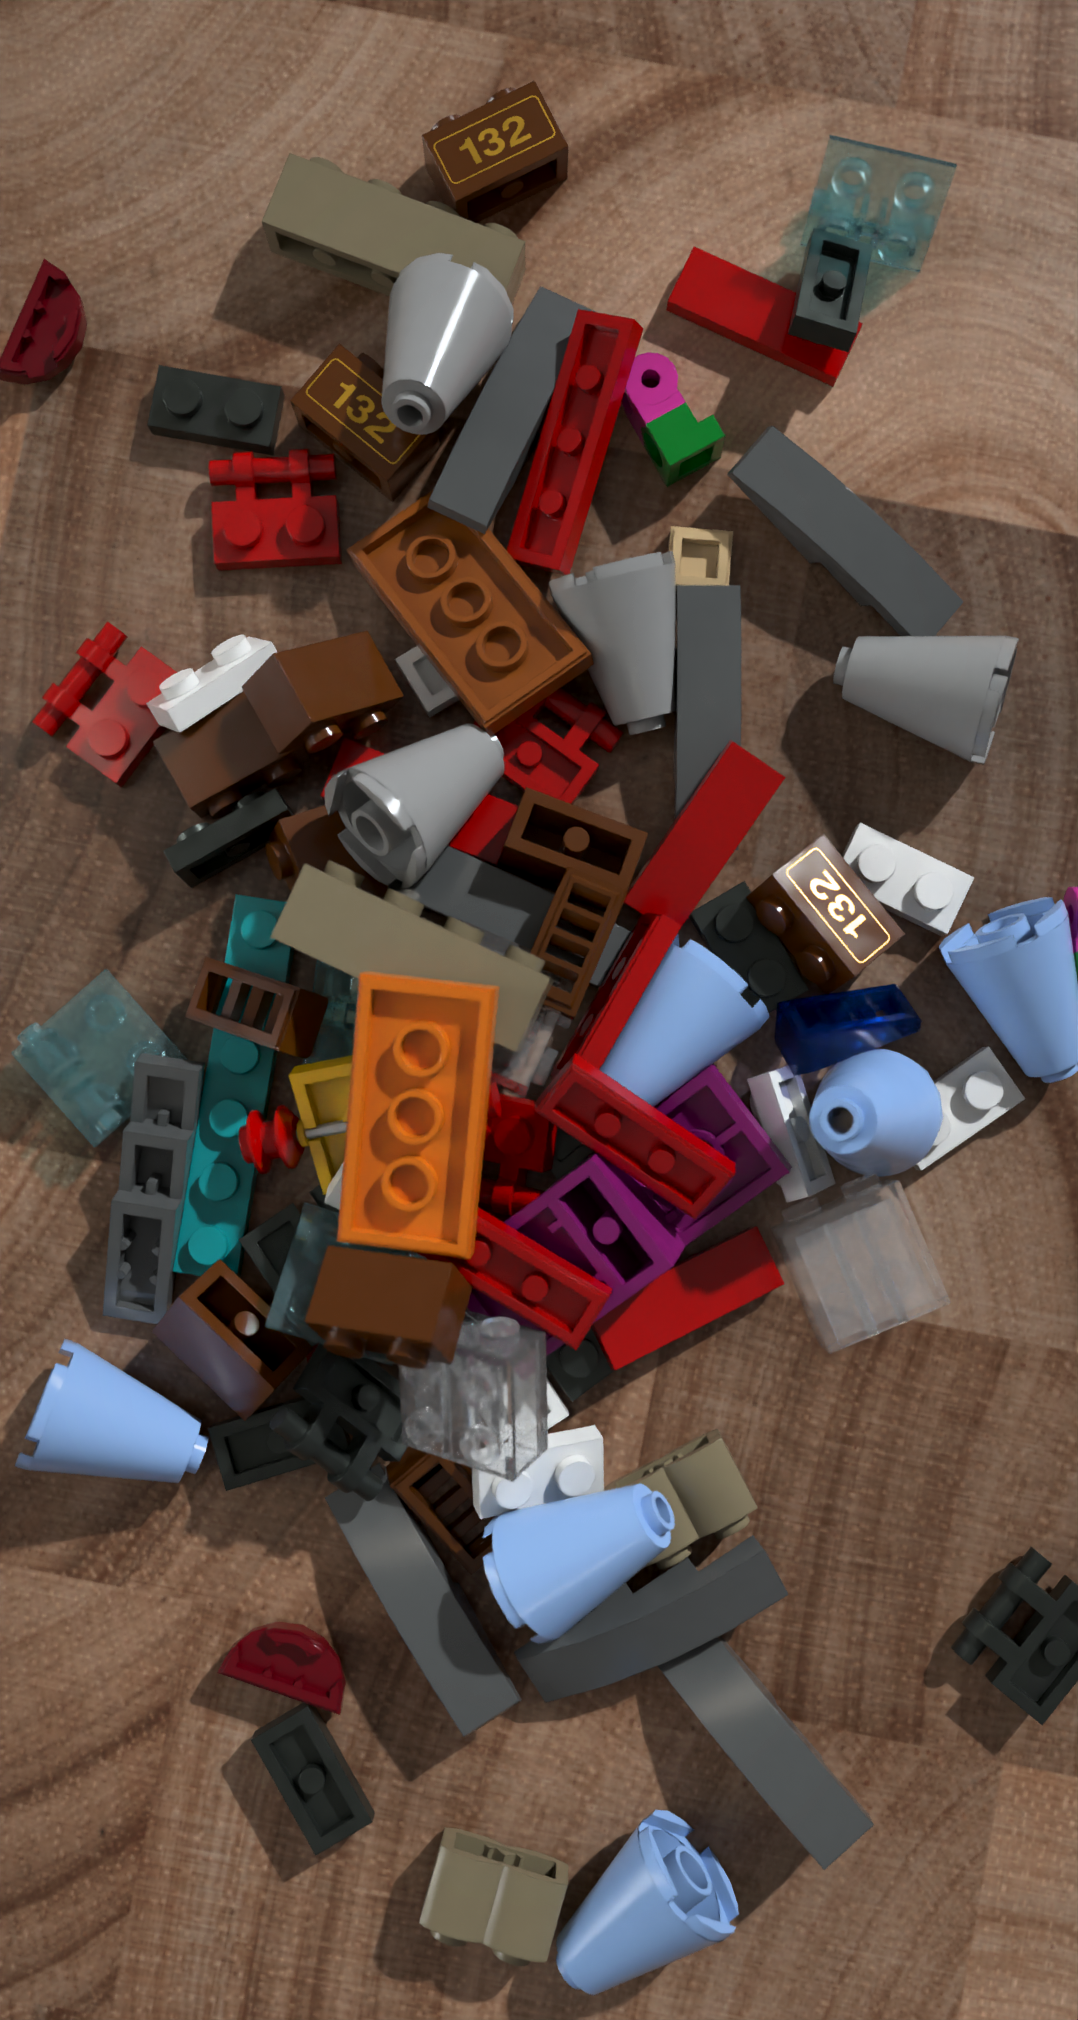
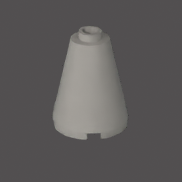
[382,253,514,435]
[548,551,676,735]
[833,635,1019,765]
[325,723,504,889]

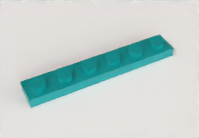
[173,894,295,1278]

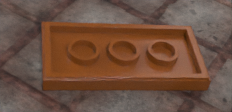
[346,489,594,737]

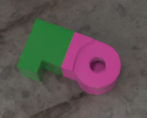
[622,352,725,487]

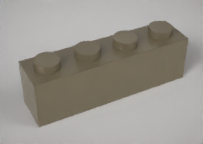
[262,153,526,304]
[270,860,554,1053]

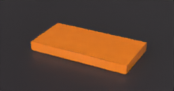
[337,971,499,1259]

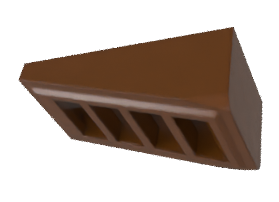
[530,867,627,1020]
[185,957,328,1059]
[386,1428,496,1575]

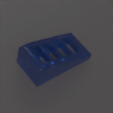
[775,984,922,1076]

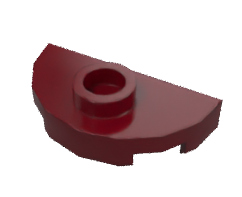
[0,259,87,385]
[217,1621,346,1715]

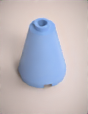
[939,897,1078,1083]
[600,934,770,1107]
[809,1049,943,1177]
[15,1339,209,1483]
[483,1484,675,1644]
[556,1810,739,1995]

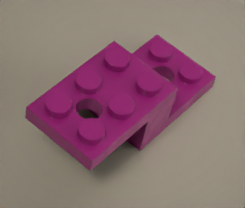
[467,1064,792,1376]

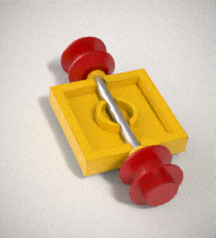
[239,1055,501,1195]

